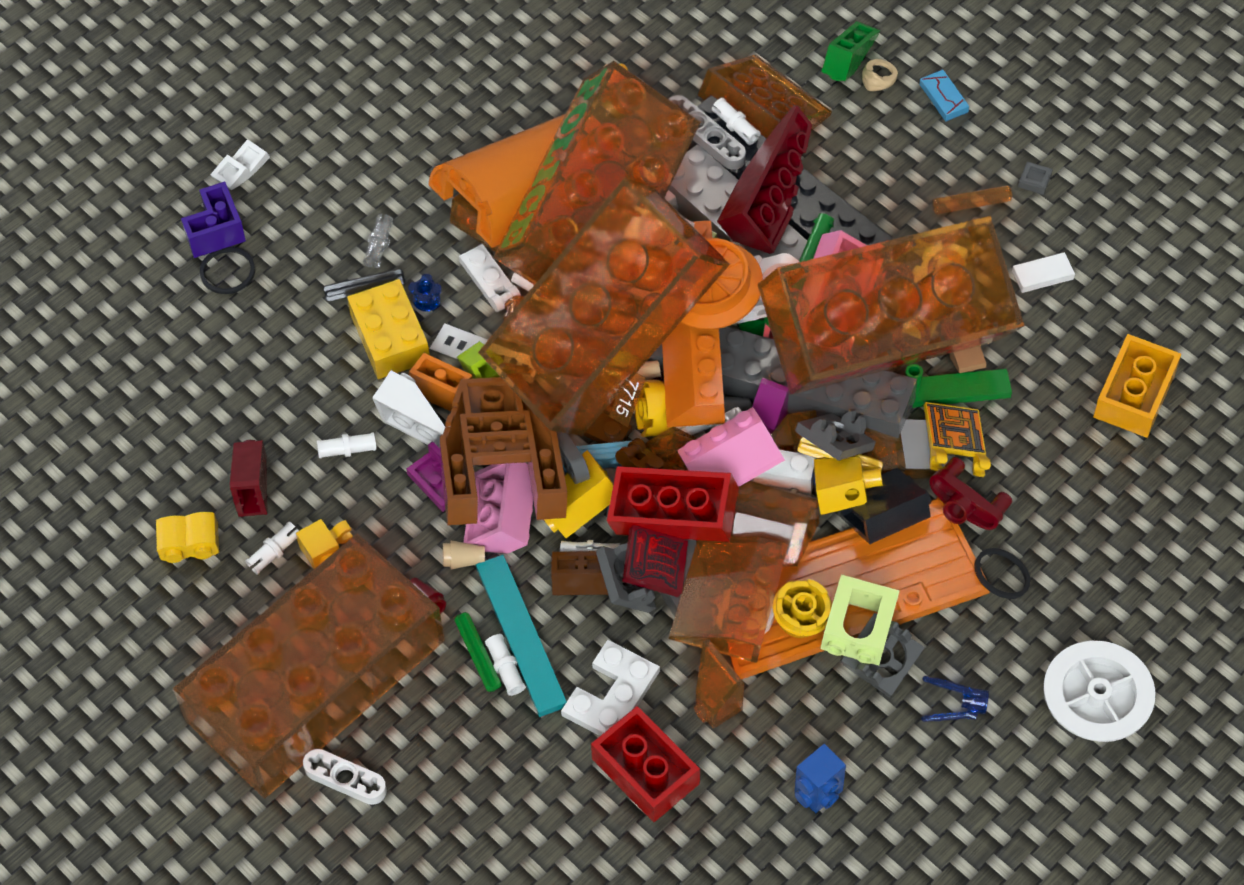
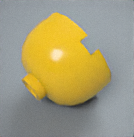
[634,380,672,437]

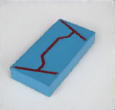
[919,70,969,122]

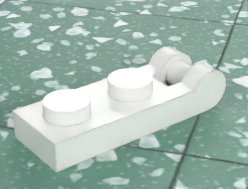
[459,244,522,312]

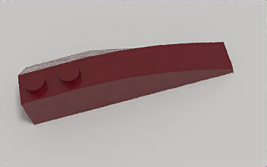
[717,105,812,254]

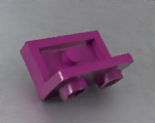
[406,441,445,512]

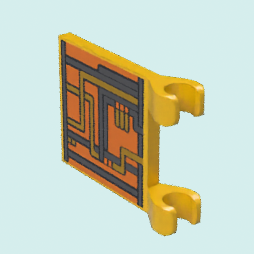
[924,402,991,477]

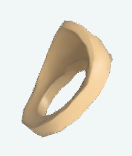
[862,59,898,91]

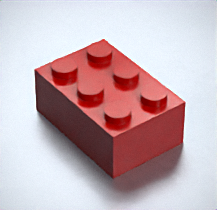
[591,706,700,822]

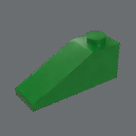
[822,21,880,81]

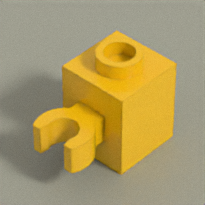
[296,519,353,573]

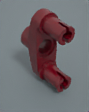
[929,457,1012,530]

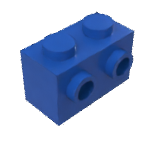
[794,744,846,813]

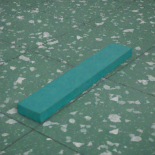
[476,555,567,717]

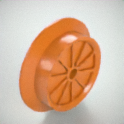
[661,238,763,330]

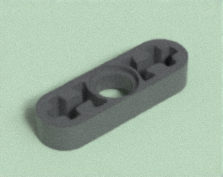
[555,428,590,484]

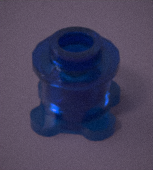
[408,274,442,312]

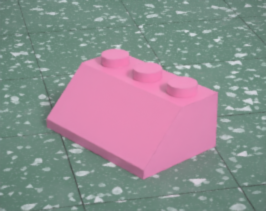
[677,407,785,487]
[463,462,533,554]

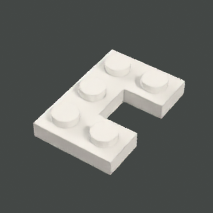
[561,640,660,736]

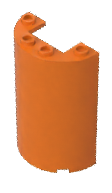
[428,112,626,248]

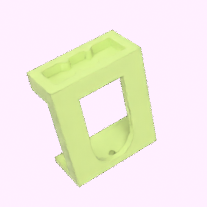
[820,574,899,665]

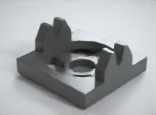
[795,409,876,460]
[596,543,656,613]
[840,613,925,698]

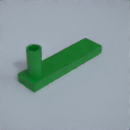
[905,364,1012,408]

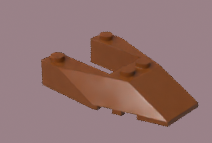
[440,376,567,525]

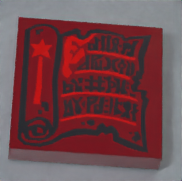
[622,525,688,597]

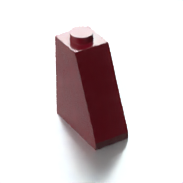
[230,440,267,517]

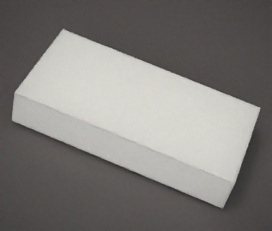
[1012,252,1075,293]

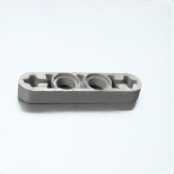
[666,95,746,170]

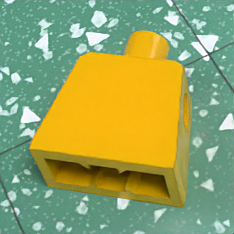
[814,457,883,515]

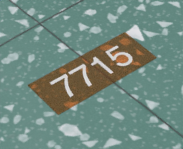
[609,368,646,427]

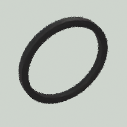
[200,247,255,294]
[974,548,1031,599]

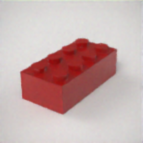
[607,466,739,542]

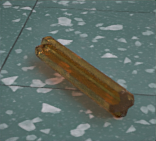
[932,186,1012,214]

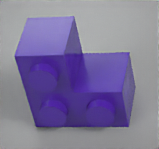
[181,181,246,258]

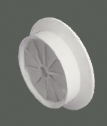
[1044,641,1155,742]

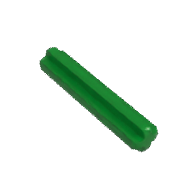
[454,612,502,692]

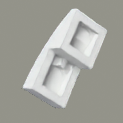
[210,139,270,190]

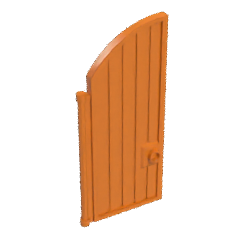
[729,497,990,681]

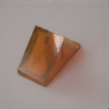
[646,427,698,469]

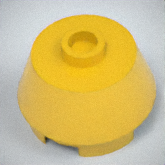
[773,579,832,638]

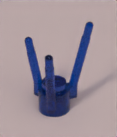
[921,676,989,722]

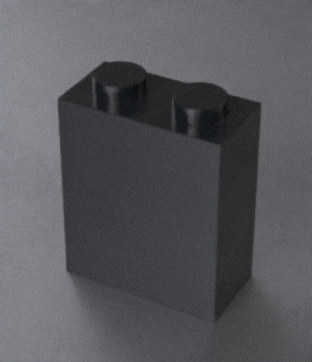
[840,468,931,544]

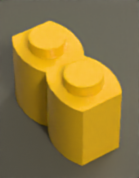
[156,512,219,563]

